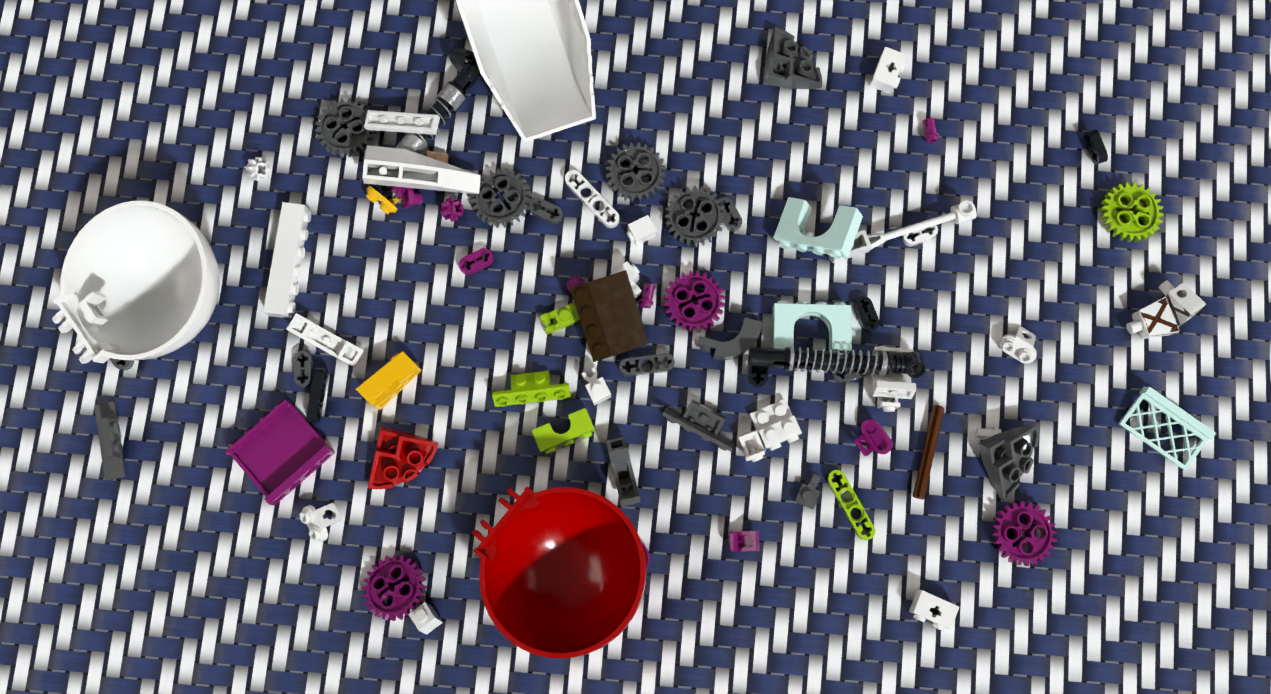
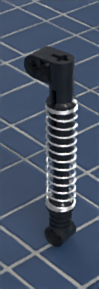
[747,347,926,387]

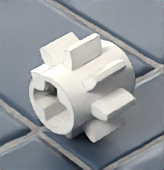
[244,157,270,181]

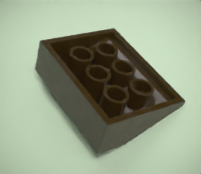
[570,270,649,362]

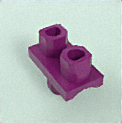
[391,186,423,209]

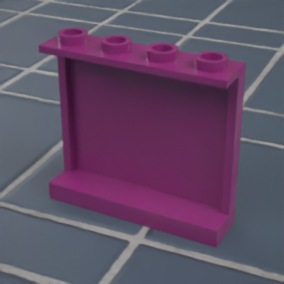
[225,399,335,505]

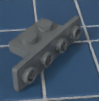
[662,399,735,451]
[94,401,126,481]

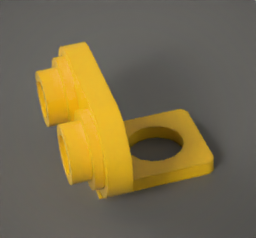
[366,186,400,215]

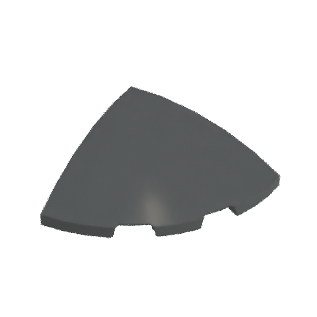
[763,27,823,89]
[978,424,1039,500]

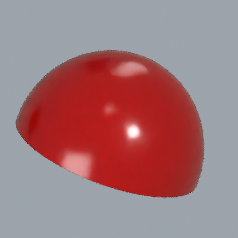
[471,486,646,658]

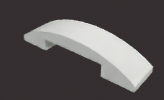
[286,313,364,367]

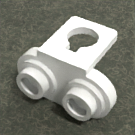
[1000,326,1037,364]
[300,503,342,542]

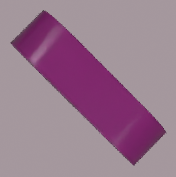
[459,248,494,275]

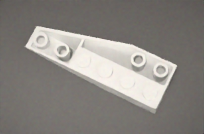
[362,145,481,194]

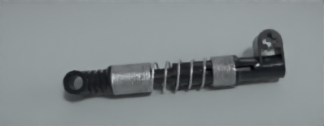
[369,47,481,196]

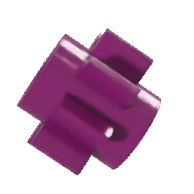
[440,197,464,222]

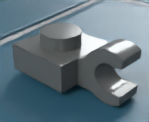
[794,473,821,509]

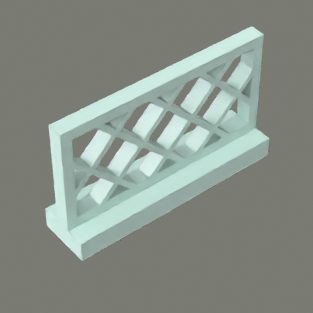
[1118,387,1216,470]

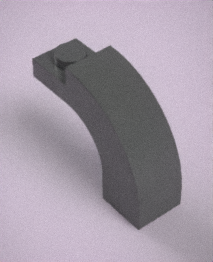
[696,317,763,360]
[606,437,641,507]

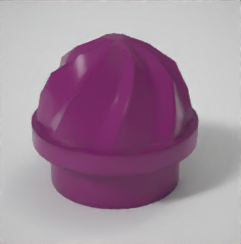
[566,276,585,294]

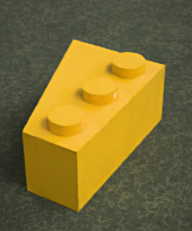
[356,351,422,410]

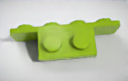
[492,371,571,407]

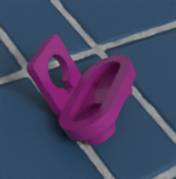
[854,418,893,457]

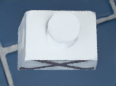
[1158,280,1206,327]
[1126,297,1179,339]

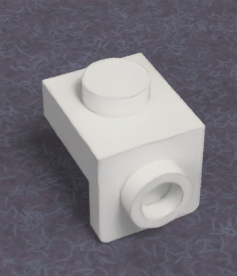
[78,292,108,325]
[877,397,900,412]
[738,429,766,462]

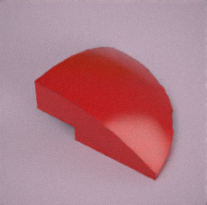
[368,427,439,489]

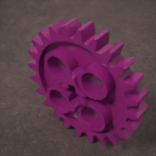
[663,271,725,332]
[990,501,1057,566]
[362,555,427,621]

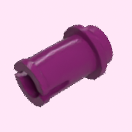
[922,118,939,143]
[638,283,655,308]

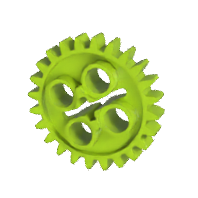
[1100,182,1164,243]

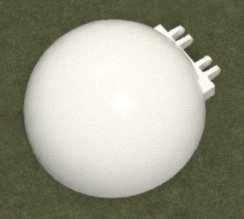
[52,201,220,364]

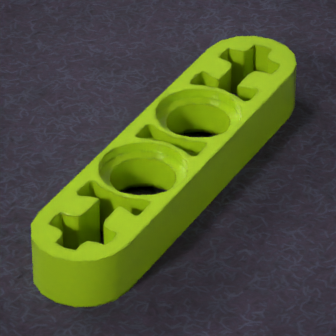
[827,470,875,540]

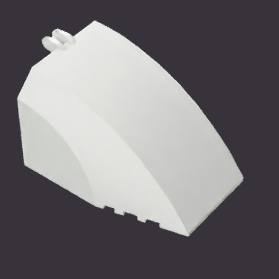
[455,0,596,143]

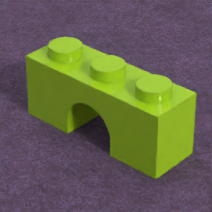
[532,408,595,455]

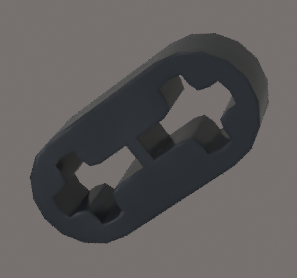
[1083,129,1108,165]
[854,296,879,332]

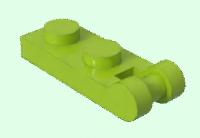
[539,302,580,335]

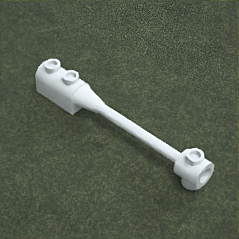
[828,200,977,263]

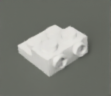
[749,399,802,451]

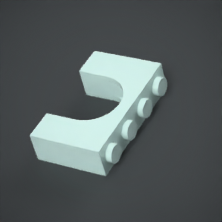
[773,197,863,259]
[772,301,852,354]

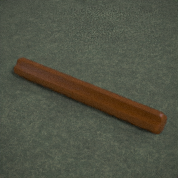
[913,405,944,500]

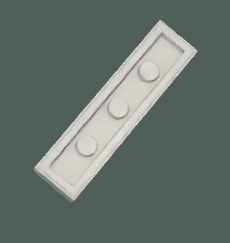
[364,110,440,135]

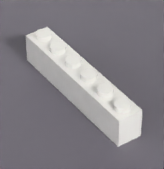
[263,202,311,319]

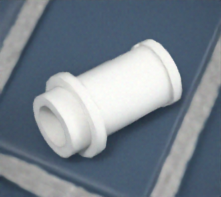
[975,427,1002,440]

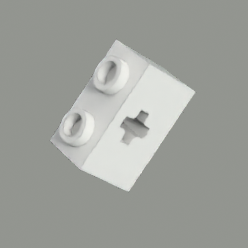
[870,47,907,94]
[909,590,959,631]

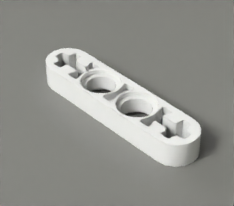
[565,170,619,228]

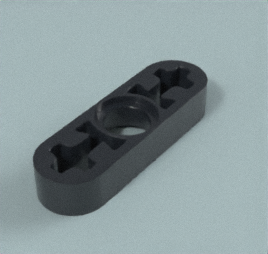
[307,367,328,423]

